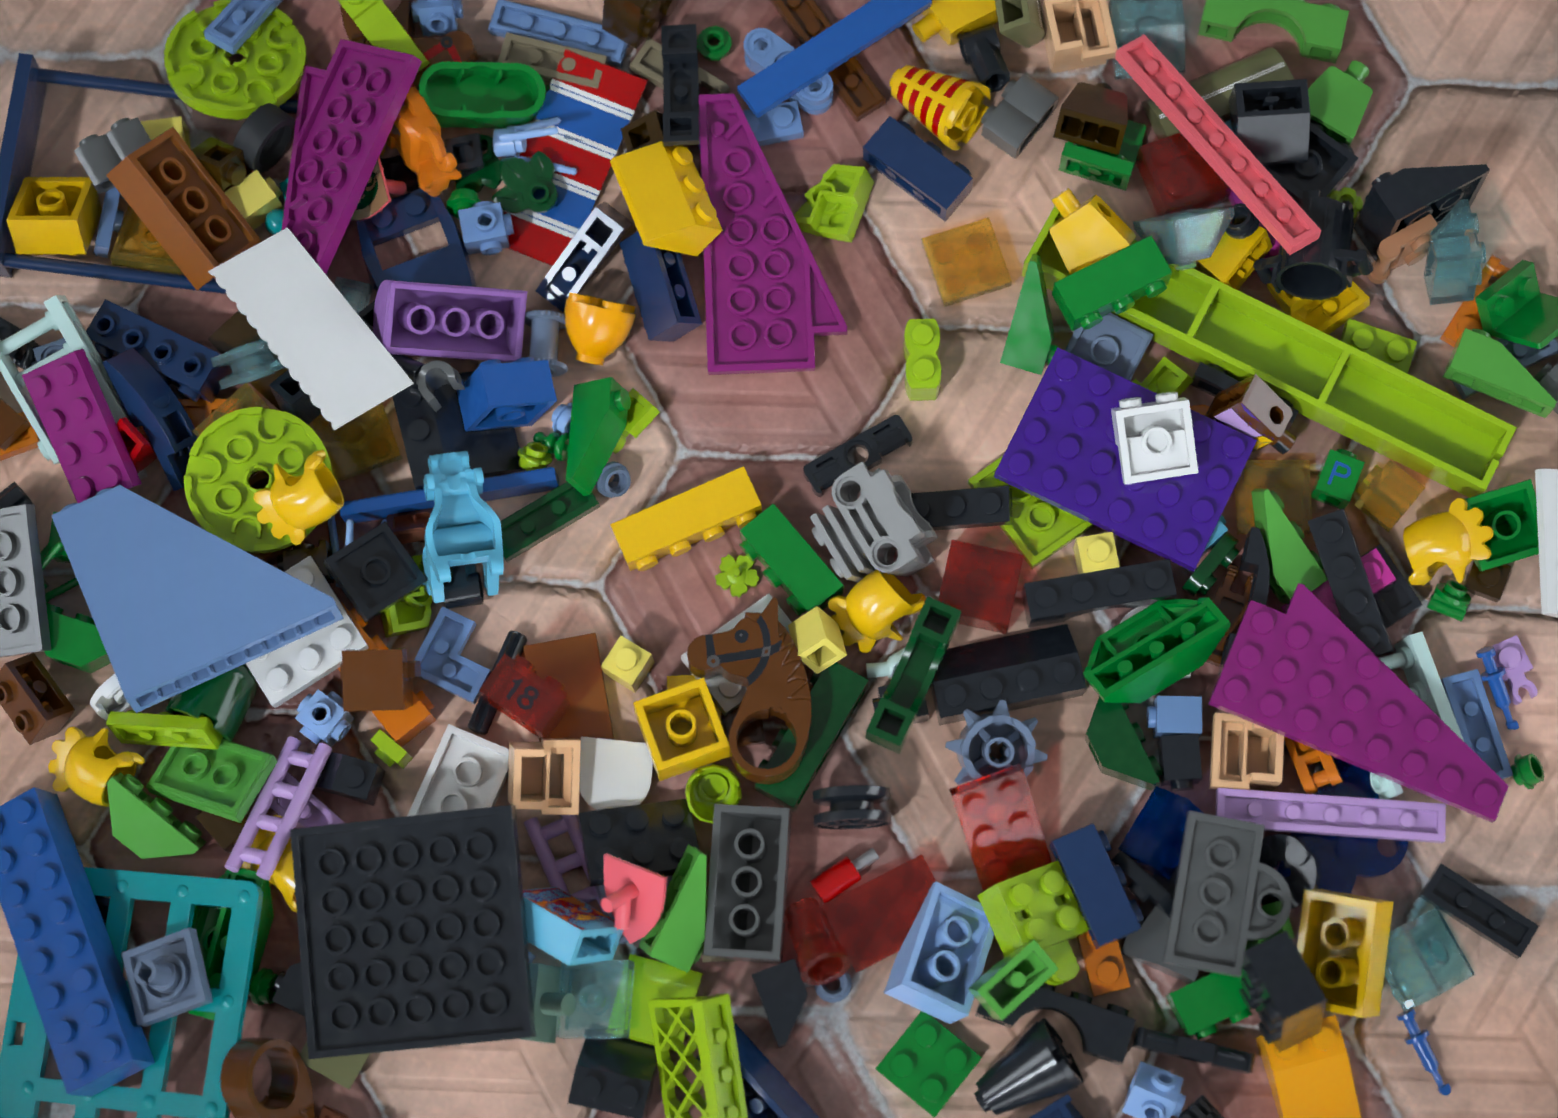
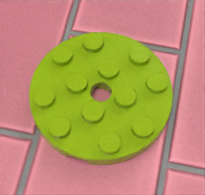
[164,0,307,120]
[184,407,333,553]

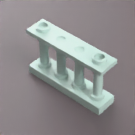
[0,295,131,464]
[1370,632,1464,800]

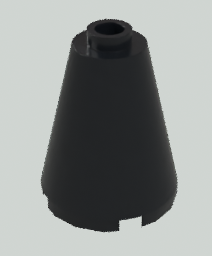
[974,1018,1084,1115]

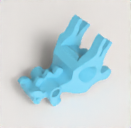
[422,451,504,603]

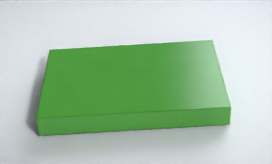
[146,739,278,823]

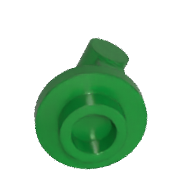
[1426,580,1471,622]

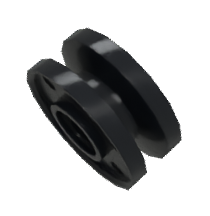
[813,785,892,830]

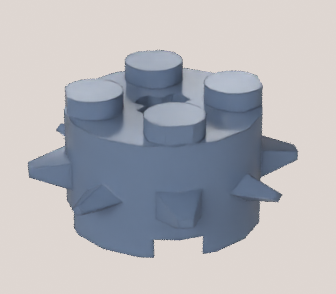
[945,700,1048,803]

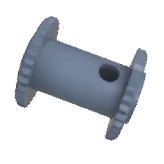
[525,310,568,377]

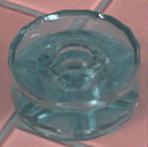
[210,339,286,390]

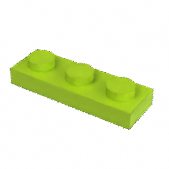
[106,710,223,750]

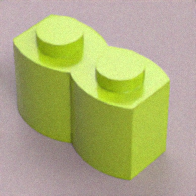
[904,319,941,401]

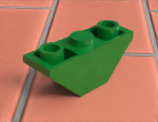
[45,603,111,673]

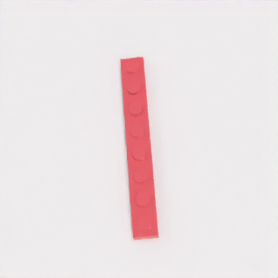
[1115,34,1321,255]

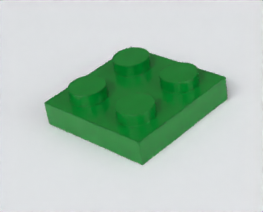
[875,1011,982,1118]

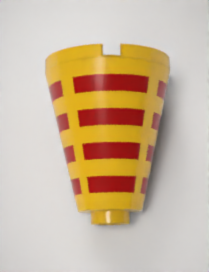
[890,65,990,150]

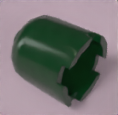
[166,663,258,742]

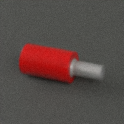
[809,848,880,904]

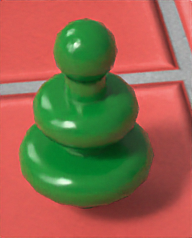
[533,432,570,461]

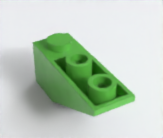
[1251,488,1328,604]

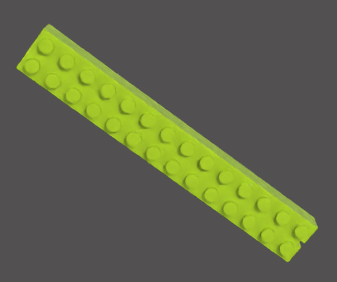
[1022,206,1517,498]

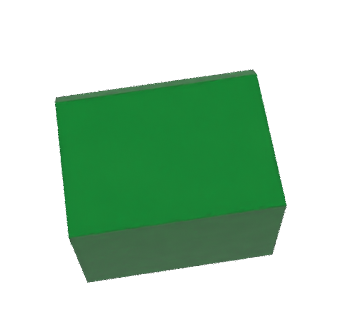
[1465,479,1539,571]

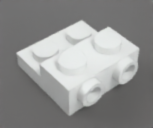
[1111,392,1198,484]

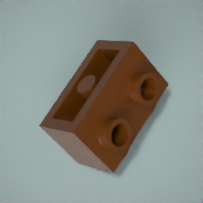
[0,653,75,745]

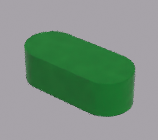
[417,62,546,128]

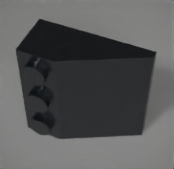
[1354,164,1490,261]
[392,371,525,490]

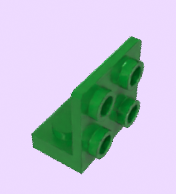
[1058,120,1146,191]
[1475,260,1558,349]

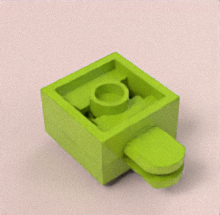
[978,860,1089,986]

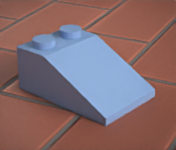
[884,882,994,1024]

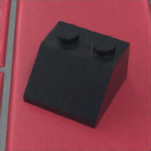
[568,1029,658,1118]

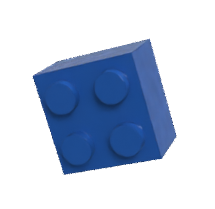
[457,357,557,432]

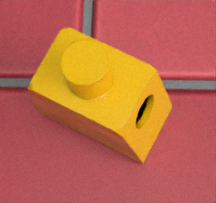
[912,0,998,45]
[1049,188,1136,275]
[1180,212,1273,290]

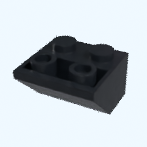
[1229,79,1310,165]

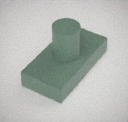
[521,963,576,1044]

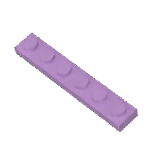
[1215,788,1446,843]

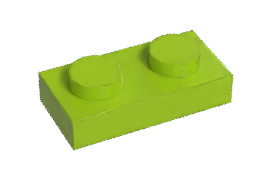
[1340,318,1417,374]

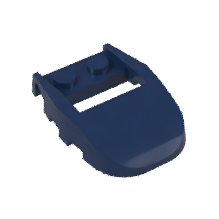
[356,188,477,293]

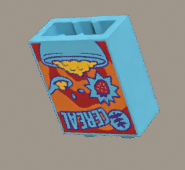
[523,887,623,966]

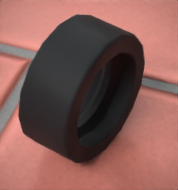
[233,103,296,174]

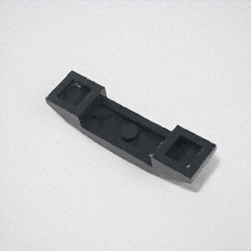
[661,24,700,146]
[380,133,484,192]
[1218,527,1269,676]

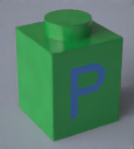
[1309,449,1365,509]

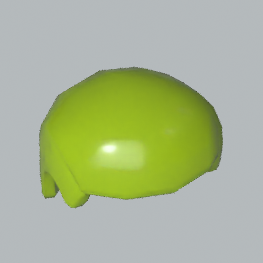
[685,763,741,824]

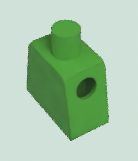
[1308,61,1373,146]

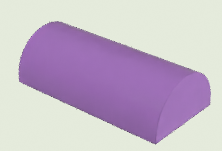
[373,280,527,362]

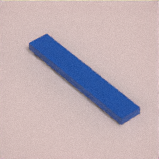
[737,0,932,118]
[340,467,559,524]

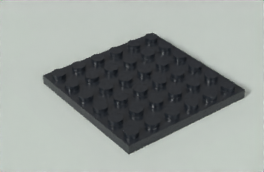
[290,805,536,1059]

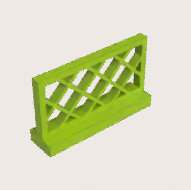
[648,994,748,1118]

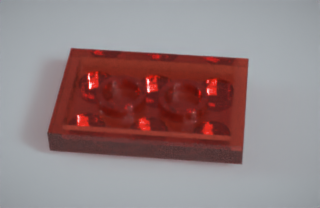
[949,764,1052,891]
[822,854,936,974]

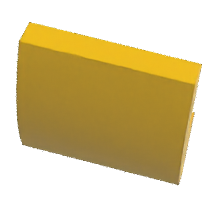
[1267,281,1370,335]

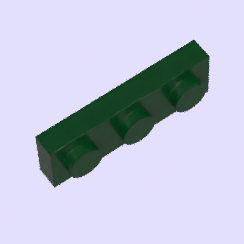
[500,482,600,562]

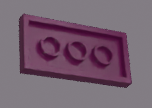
[22,349,142,503]

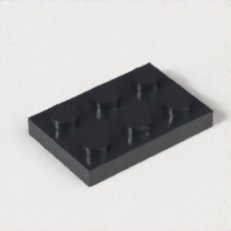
[578,799,699,887]

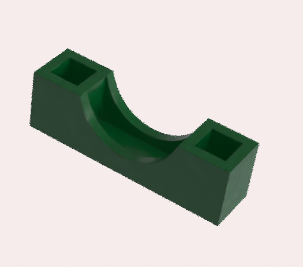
[865,596,962,754]

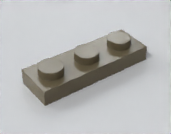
[497,32,608,88]

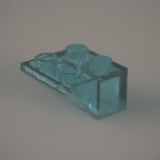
[1424,199,1486,305]

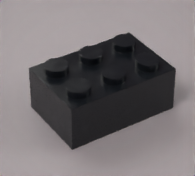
[1239,931,1326,1053]

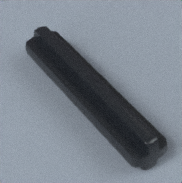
[468,630,527,735]

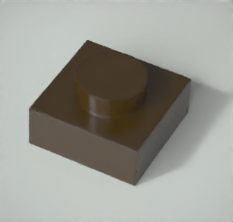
[1464,560,1511,602]

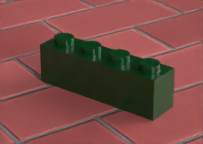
[755,662,869,812]

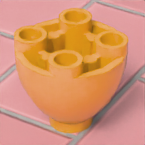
[565,292,636,366]

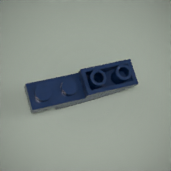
[102,348,199,491]

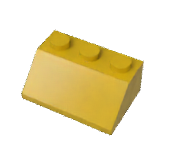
[610,141,722,256]

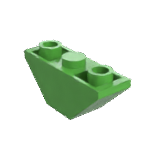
[107,772,207,859]

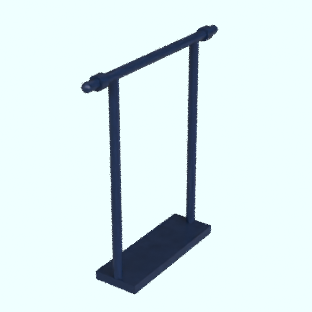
[0,53,329,294]

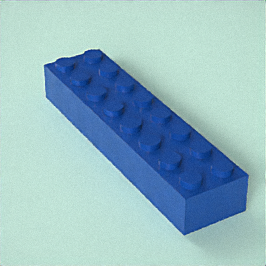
[0,787,155,1097]

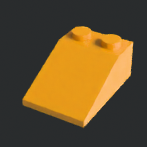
[1255,1015,1361,1118]

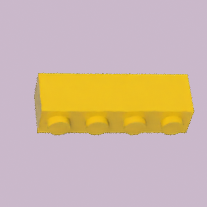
[610,466,762,571]

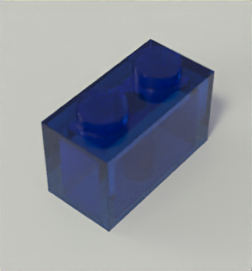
[1118,786,1205,879]

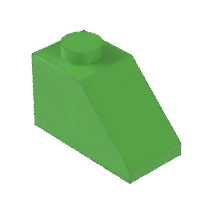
[968,939,1059,1020]

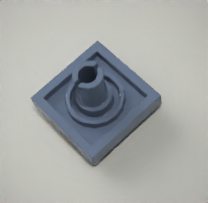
[122,928,213,1027]

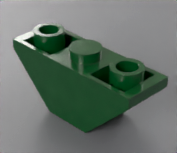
[1085,696,1163,791]

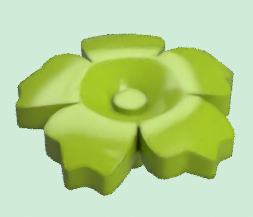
[715,554,760,598]

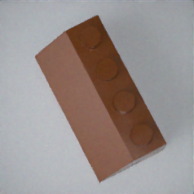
[106,127,262,290]

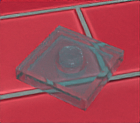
[555,960,635,1039]

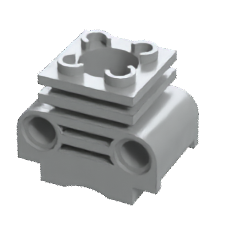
[810,462,938,582]

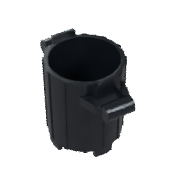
[1253,190,1374,300]

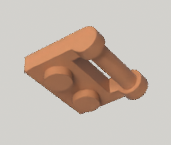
[1367,214,1438,284]

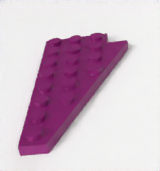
[282,39,422,274]
[699,93,848,375]
[1208,583,1509,823]

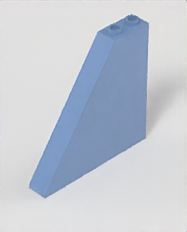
[51,485,344,713]

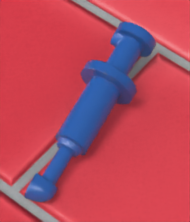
[1476,646,1519,730]
[1396,1008,1451,1096]

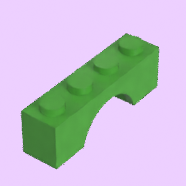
[1198,0,1349,64]

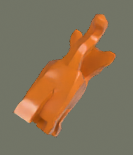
[387,86,462,197]

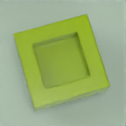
[370,729,413,769]

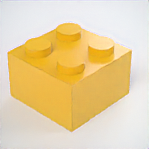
[6,177,102,256]
[633,677,730,781]

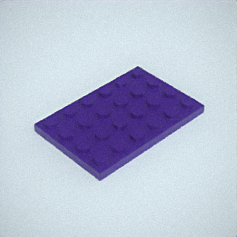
[994,347,1257,572]

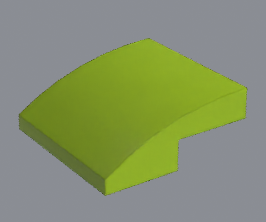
[608,954,702,1051]

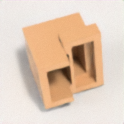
[1042,0,1117,74]
[1210,712,1284,791]
[507,738,581,815]

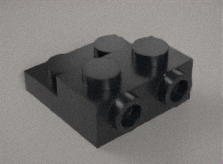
[1263,120,1358,200]

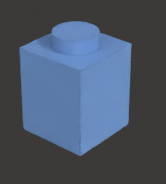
[1147,696,1202,739]

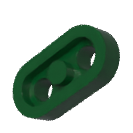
[1182,532,1240,597]

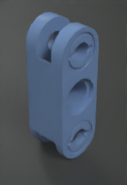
[743,28,833,115]

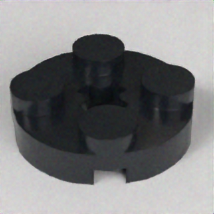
[1259,834,1321,909]

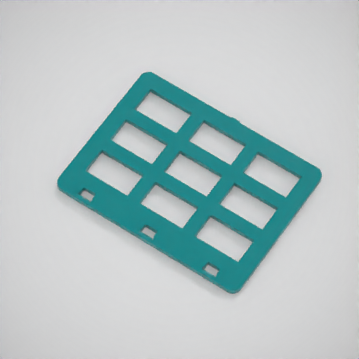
[0,867,263,1118]

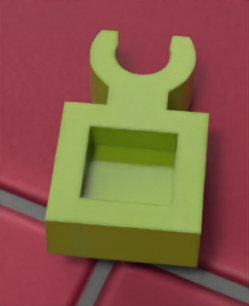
[613,388,660,454]

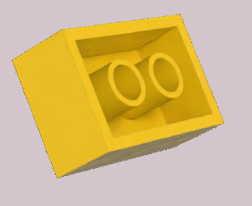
[1297,889,1393,1018]

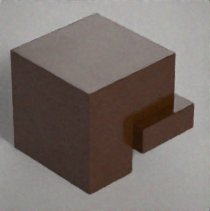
[340,648,421,711]

